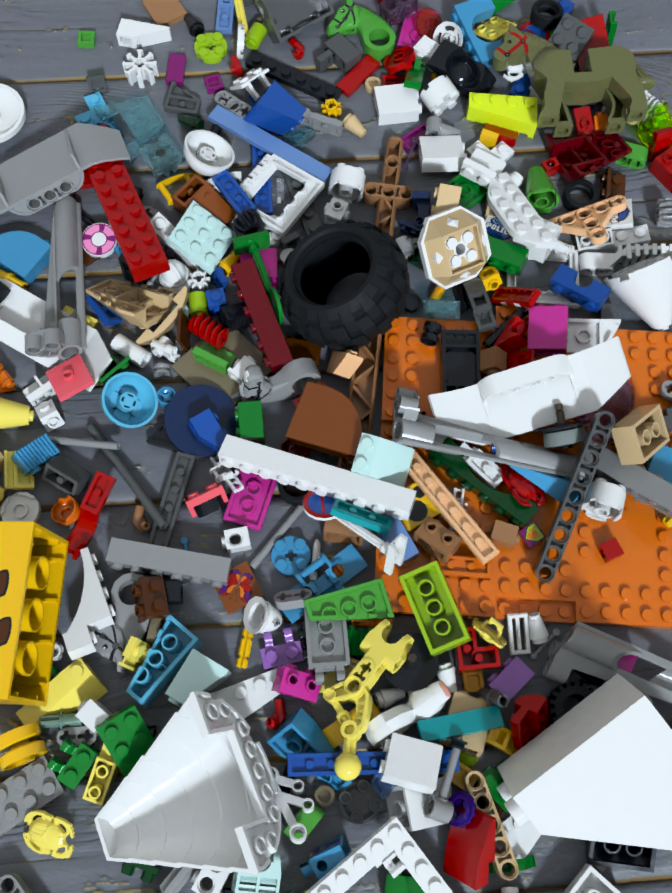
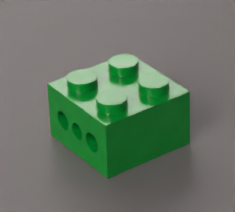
[235,400,265,445]

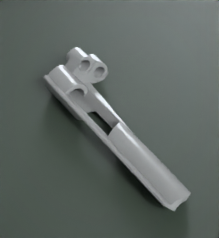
[24,195,87,360]
[392,387,589,481]
[542,621,672,703]

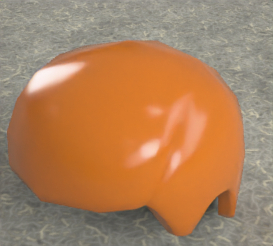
[50,495,80,526]

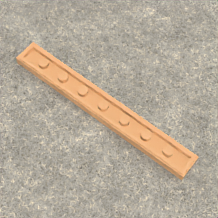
[390,439,500,565]

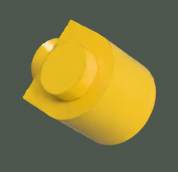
[479,266,503,292]

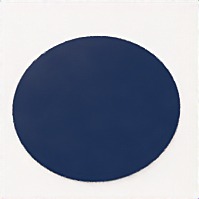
[164,384,237,457]

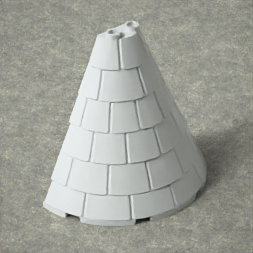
[94,691,281,875]

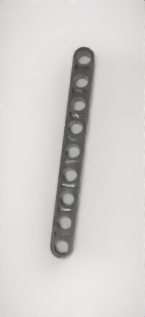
[534,411,615,583]

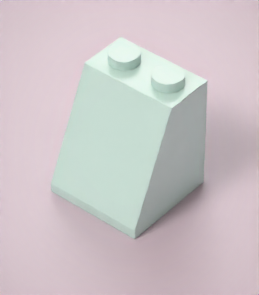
[351,432,415,487]
[165,649,232,708]

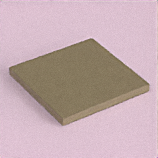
[171,330,272,406]

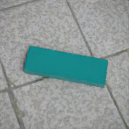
[330,499,393,536]

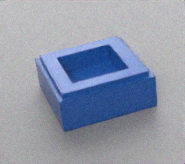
[212,266,228,291]

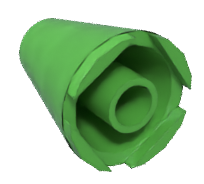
[524,166,560,215]

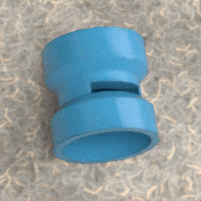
[157,387,176,410]

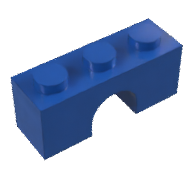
[549,264,611,314]

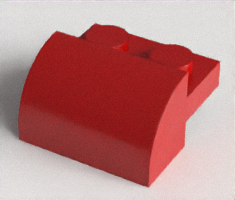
[510,694,550,750]

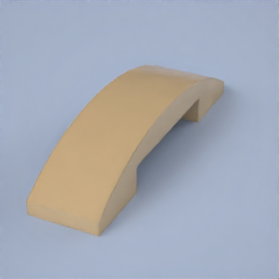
[135,286,189,347]

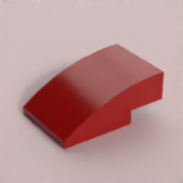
[443,807,496,890]

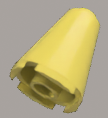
[0,397,34,429]

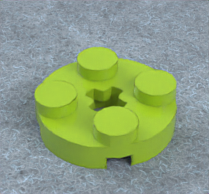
[194,32,228,64]

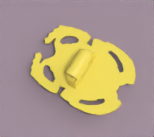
[472,617,507,649]
[23,810,75,859]

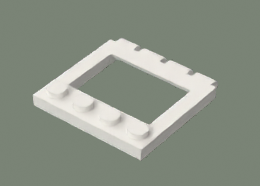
[240,153,325,237]
[506,245,580,309]

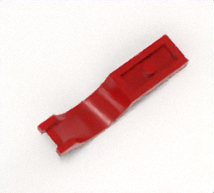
[66,470,117,560]

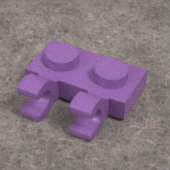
[260,627,304,670]

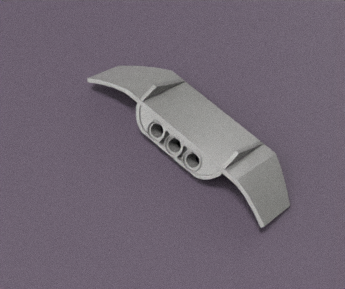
[0,123,130,216]

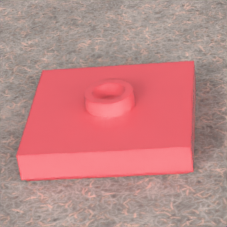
[45,354,95,402]

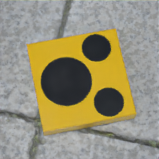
[400,483,440,533]

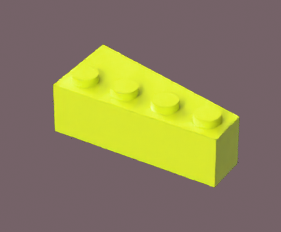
[466,92,538,139]

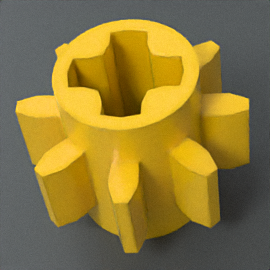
[321,98,342,118]

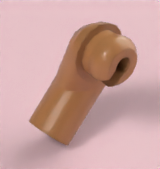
[132,505,151,533]

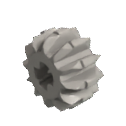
[654,198,672,228]

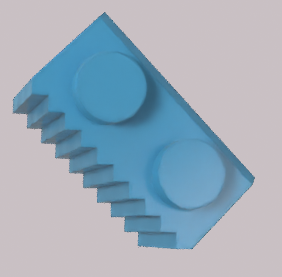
[11,433,61,477]

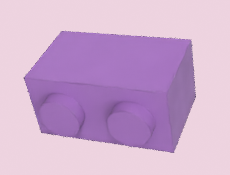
[486,656,535,700]

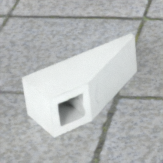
[116,18,172,49]

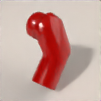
[289,37,305,60]
[266,699,286,730]

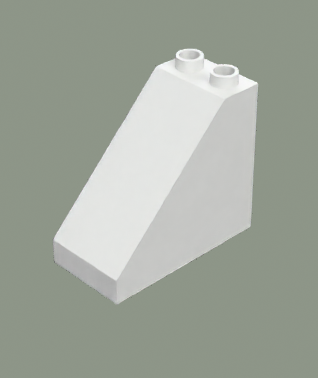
[496,673,672,850]

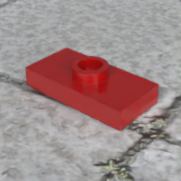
[571,106,595,135]

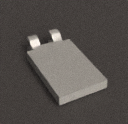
[304,608,351,685]

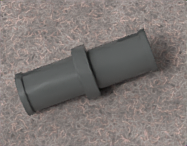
[478,687,510,708]

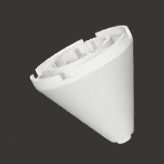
[604,251,672,332]

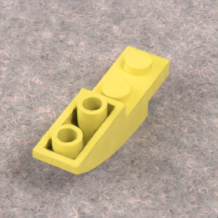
[82,713,119,806]

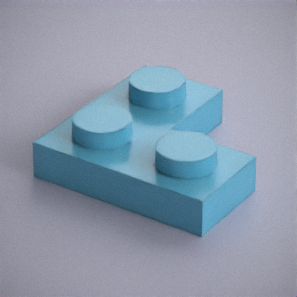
[74,91,114,124]

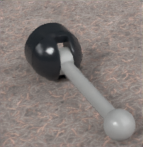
[147,247,177,288]

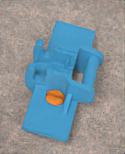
[282,544,368,624]

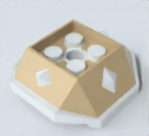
[417,206,492,289]

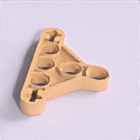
[548,195,627,245]

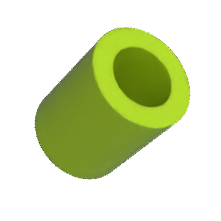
[244,22,267,50]
[188,291,208,318]

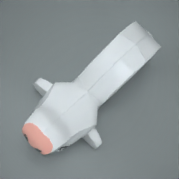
[364,681,451,748]

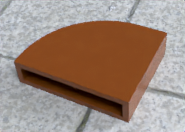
[285,381,365,461]

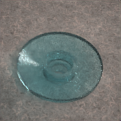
[282,127,316,148]

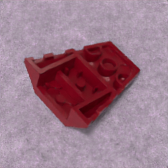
[545,131,632,182]

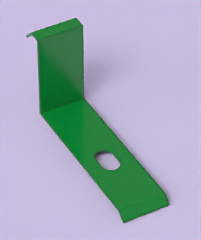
[489,855,536,874]

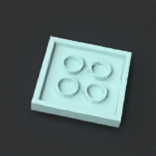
[166,200,236,275]

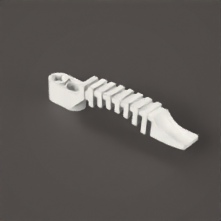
[578,243,672,277]

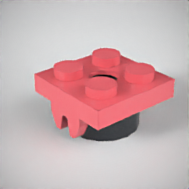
[184,482,229,518]

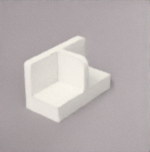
[22,375,56,407]

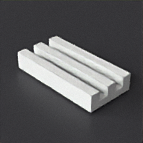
[506,612,531,655]

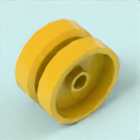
[0,722,48,771]

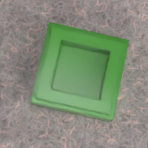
[77,30,96,48]

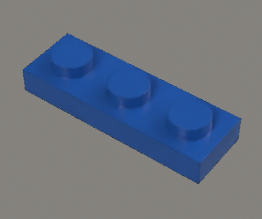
[212,169,257,215]

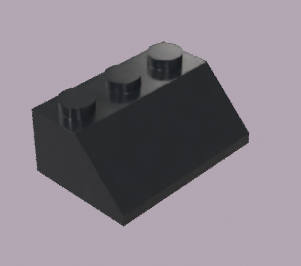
[585,840,657,873]

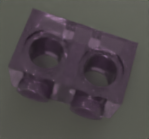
[379,0,418,27]

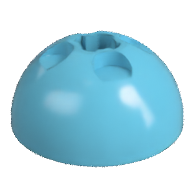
[101,372,158,428]

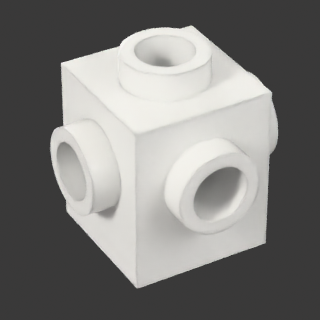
[324,197,351,224]

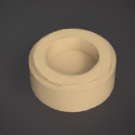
[365,76,382,94]

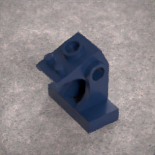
[399,191,431,238]

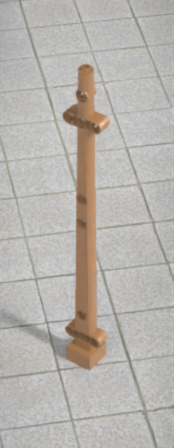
[323,136,413,547]

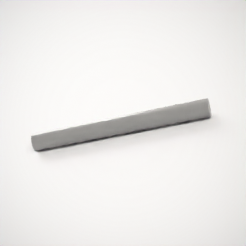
[49,436,120,450]
[249,504,303,570]

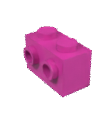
[271,663,321,703]

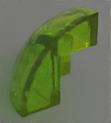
[637,102,672,148]

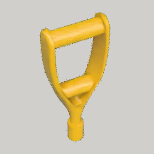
[156,173,205,206]

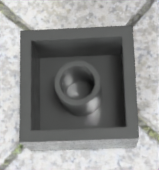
[548,12,595,64]

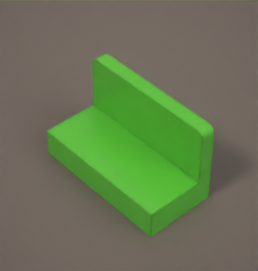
[192,341,237,375]

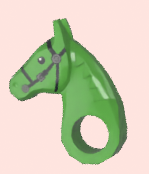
[326,0,396,62]

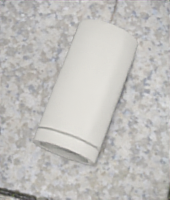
[110,333,152,369]

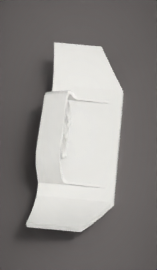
[0,278,113,392]
[427,336,631,446]

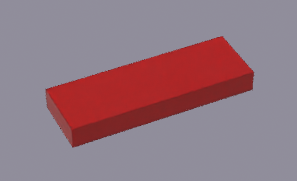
[336,54,380,98]

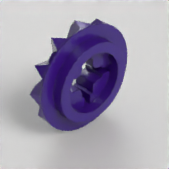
[448,791,477,828]

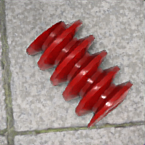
[188,313,230,350]

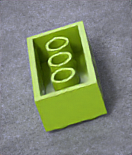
[399,560,472,656]

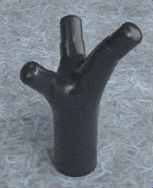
[575,670,604,687]

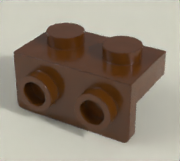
[131,576,170,623]

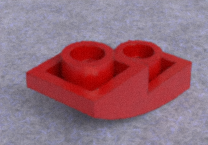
[648,126,672,162]

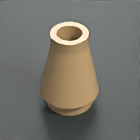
[343,113,367,138]

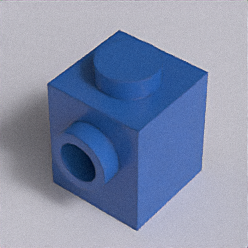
[205,287,227,317]

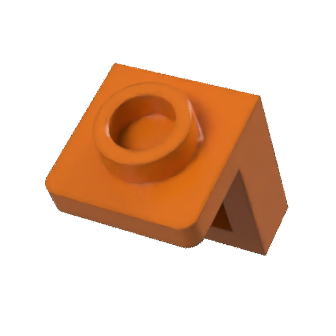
[592,112,608,131]

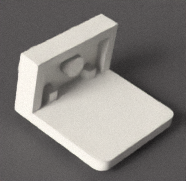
[460,148,506,189]

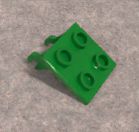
[97,352,131,385]

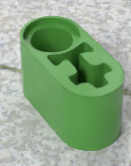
[614,141,649,169]
[283,803,326,847]

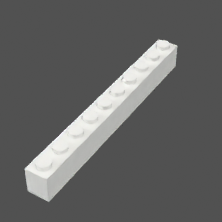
[218,434,417,521]

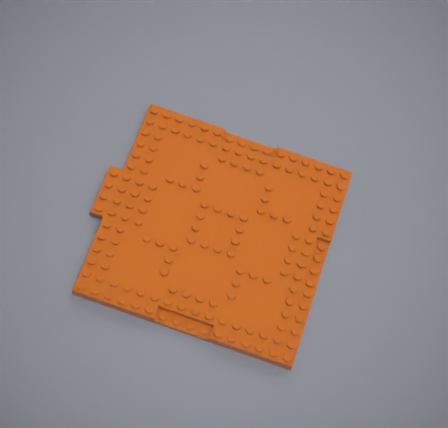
[374,306,672,630]

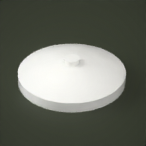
[0,83,26,143]

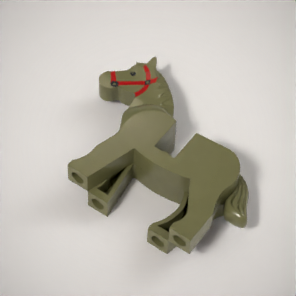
[492,23,655,138]

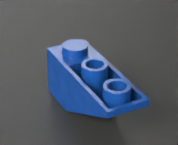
[187,408,229,452]

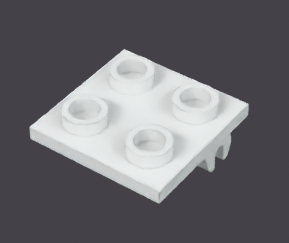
[229,67,271,102]

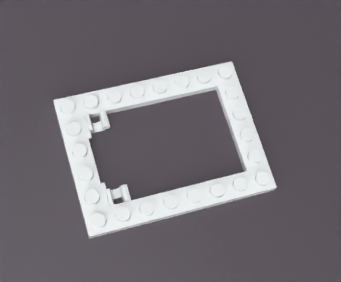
[305,815,453,893]

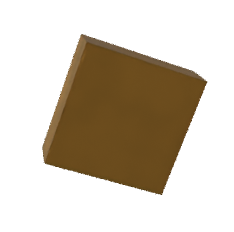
[461,670,485,693]

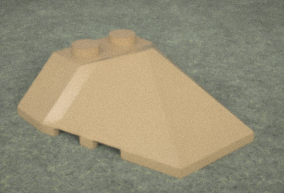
[86,279,179,329]

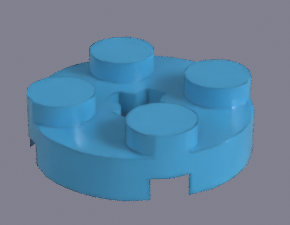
[271,536,311,577]

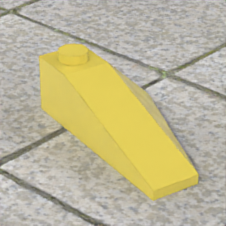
[16,657,109,725]

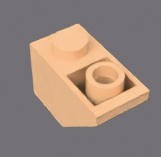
[326,349,364,379]

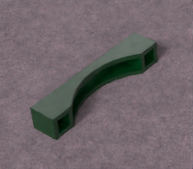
[428,438,540,530]

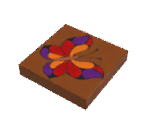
[215,561,265,615]

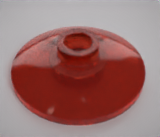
[416,8,442,40]

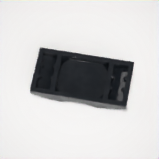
[426,39,497,97]
[441,330,481,393]

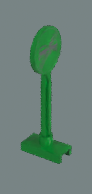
[232,230,283,325]

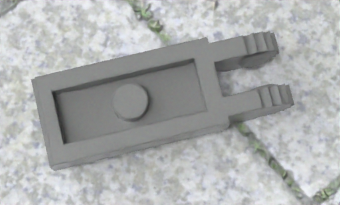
[301,107,343,137]

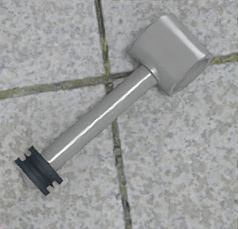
[423,737,467,824]

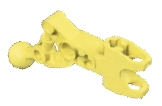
[323,619,415,781]

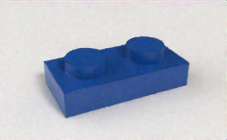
[85,294,122,326]

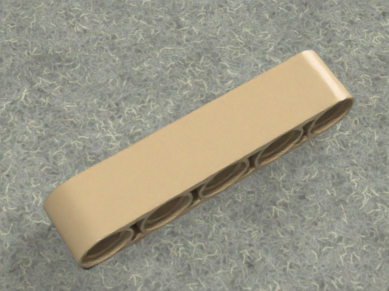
[462,771,519,880]

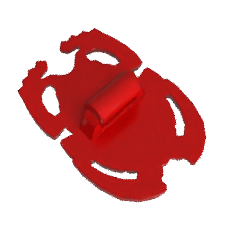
[499,464,546,507]

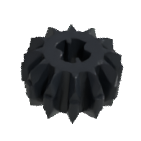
[232,209,264,236]

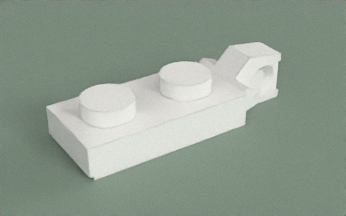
[460,442,507,489]

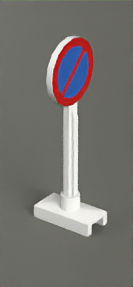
[302,491,408,576]

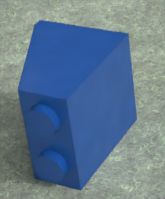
[243,80,307,136]

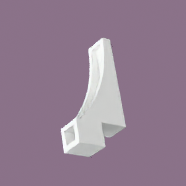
[62,547,116,660]

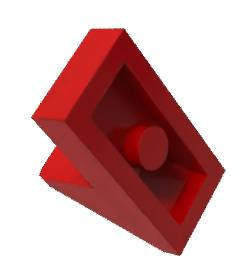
[493,315,528,355]

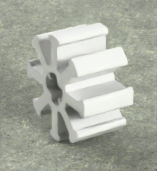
[122,49,159,88]

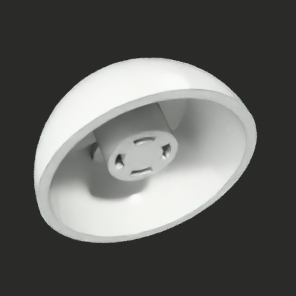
[183,130,235,177]

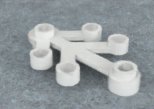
[271,766,314,844]

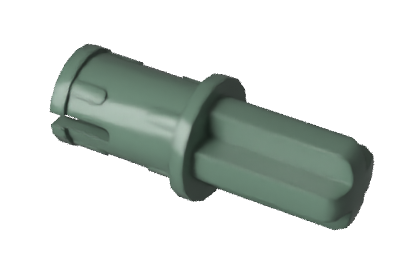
[39,712,82,729]

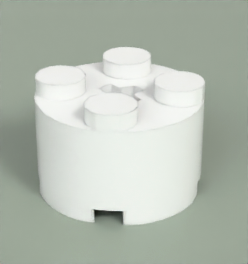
[420,75,460,117]
[328,163,366,204]
[581,478,626,522]

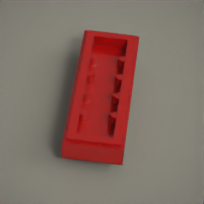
[490,286,541,308]

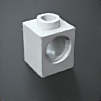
[221,526,252,554]

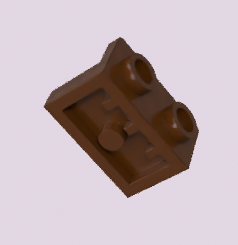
[600,167,626,200]

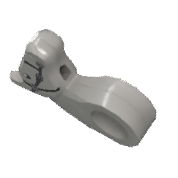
[231,358,321,409]
[94,572,151,674]

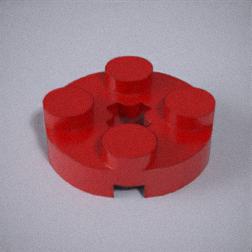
[383,45,417,75]

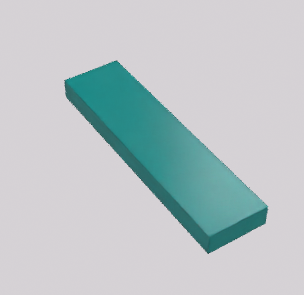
[416,705,504,742]

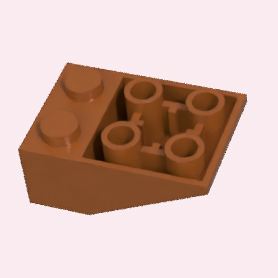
[171,174,236,226]

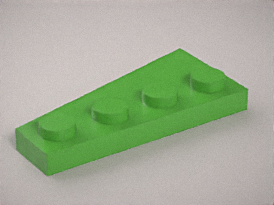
[303,578,394,622]

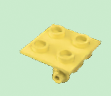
[473,16,517,42]

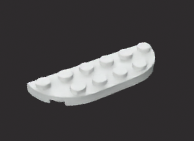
[487,172,559,249]

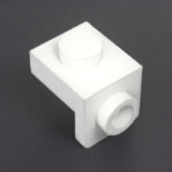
[34,399,65,432]

